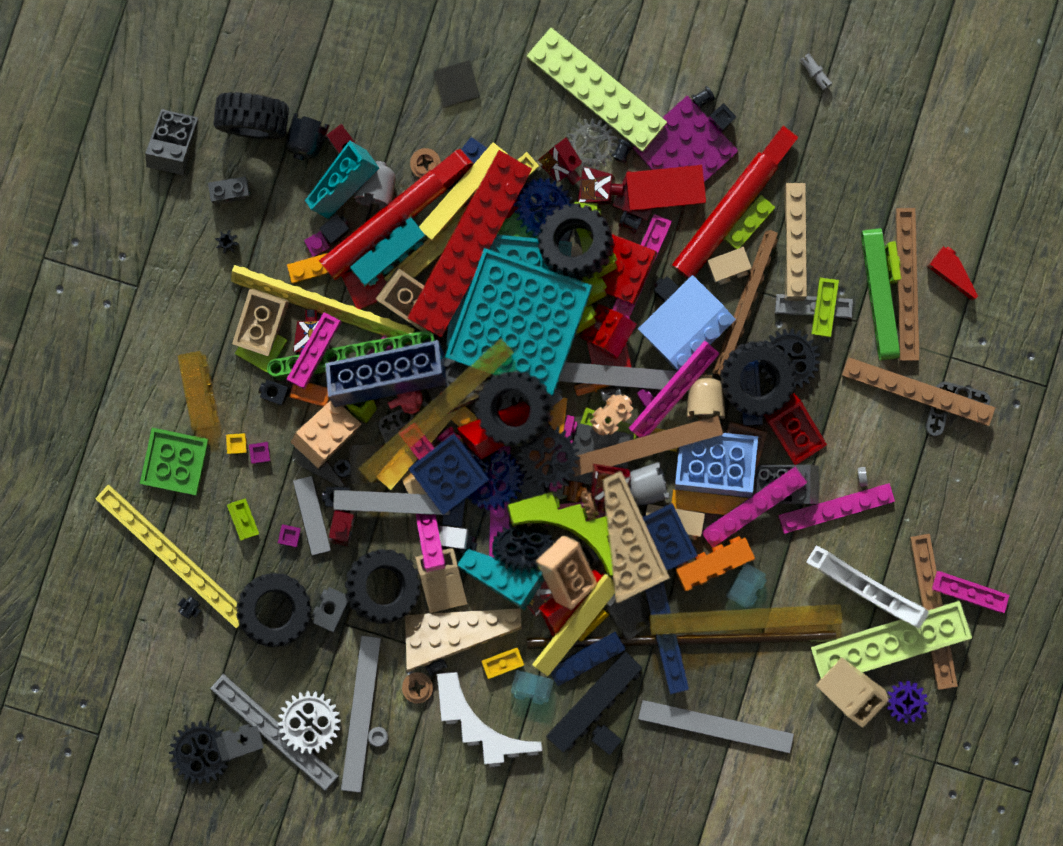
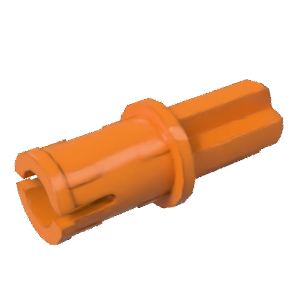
[574,383,613,396]

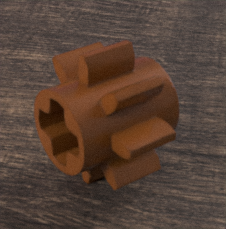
[563,481,587,502]

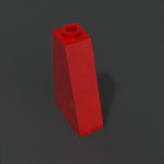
[457,401,531,460]
[538,569,604,637]

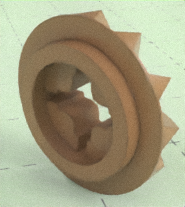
[410,148,441,178]
[581,490,598,520]
[402,672,433,703]

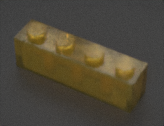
[177,351,219,431]

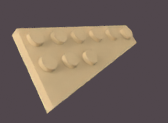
[603,472,669,603]
[405,608,522,672]

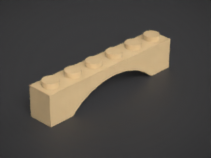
[784,183,807,301]

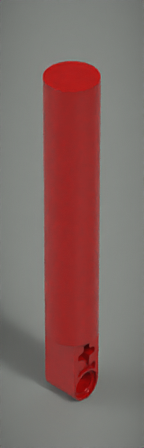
[671,125,798,280]
[319,149,473,281]

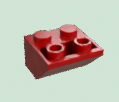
[580,304,637,357]

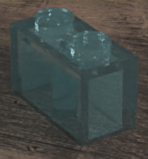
[726,563,767,608]
[511,670,554,705]

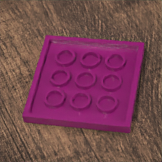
[633,96,738,183]

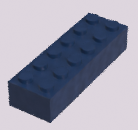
[326,340,447,407]

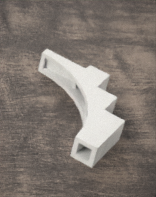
[807,546,929,629]
[437,672,542,767]

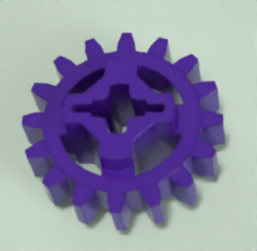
[886,681,928,723]

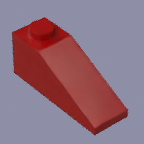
[927,246,978,301]

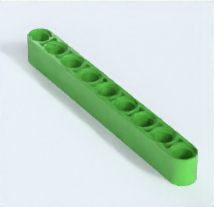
[267,331,436,381]

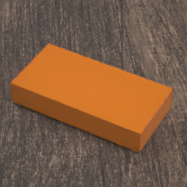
[289,383,329,407]

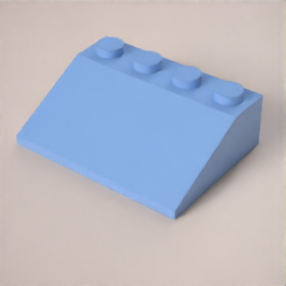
[638,275,736,371]
[675,433,758,498]

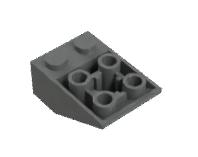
[145,109,198,175]
[756,465,819,504]

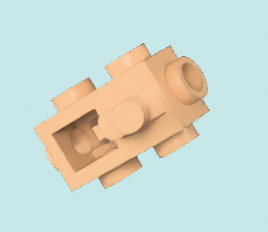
[590,394,633,435]

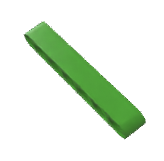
[861,228,900,361]

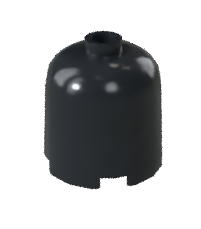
[285,113,330,161]

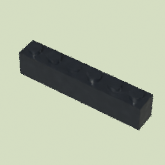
[546,651,643,752]

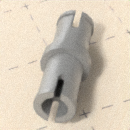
[800,54,833,91]

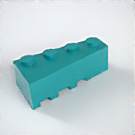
[305,140,380,219]
[350,217,425,287]
[457,549,545,610]

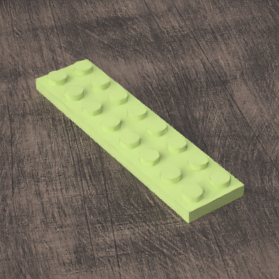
[527,28,667,152]
[811,601,972,679]

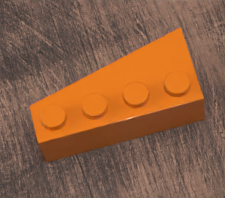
[674,536,755,591]

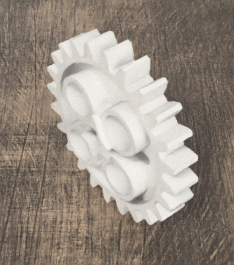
[277,691,341,754]

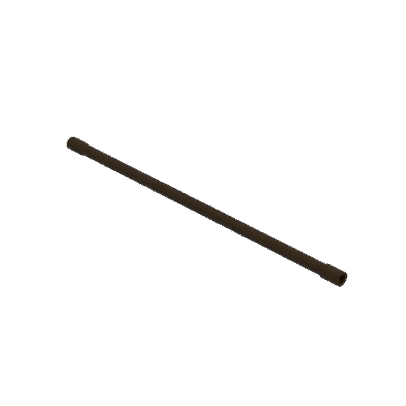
[527,630,836,649]

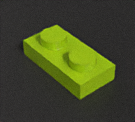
[227,498,259,541]

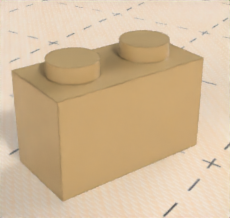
[706,247,752,285]

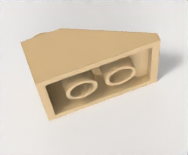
[232,289,290,356]

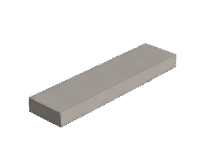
[775,294,853,319]
[293,476,331,555]

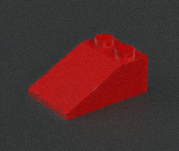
[763,393,827,465]

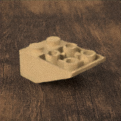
[415,548,467,613]
[816,657,889,728]

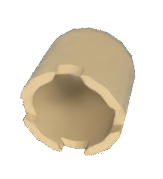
[687,375,725,421]

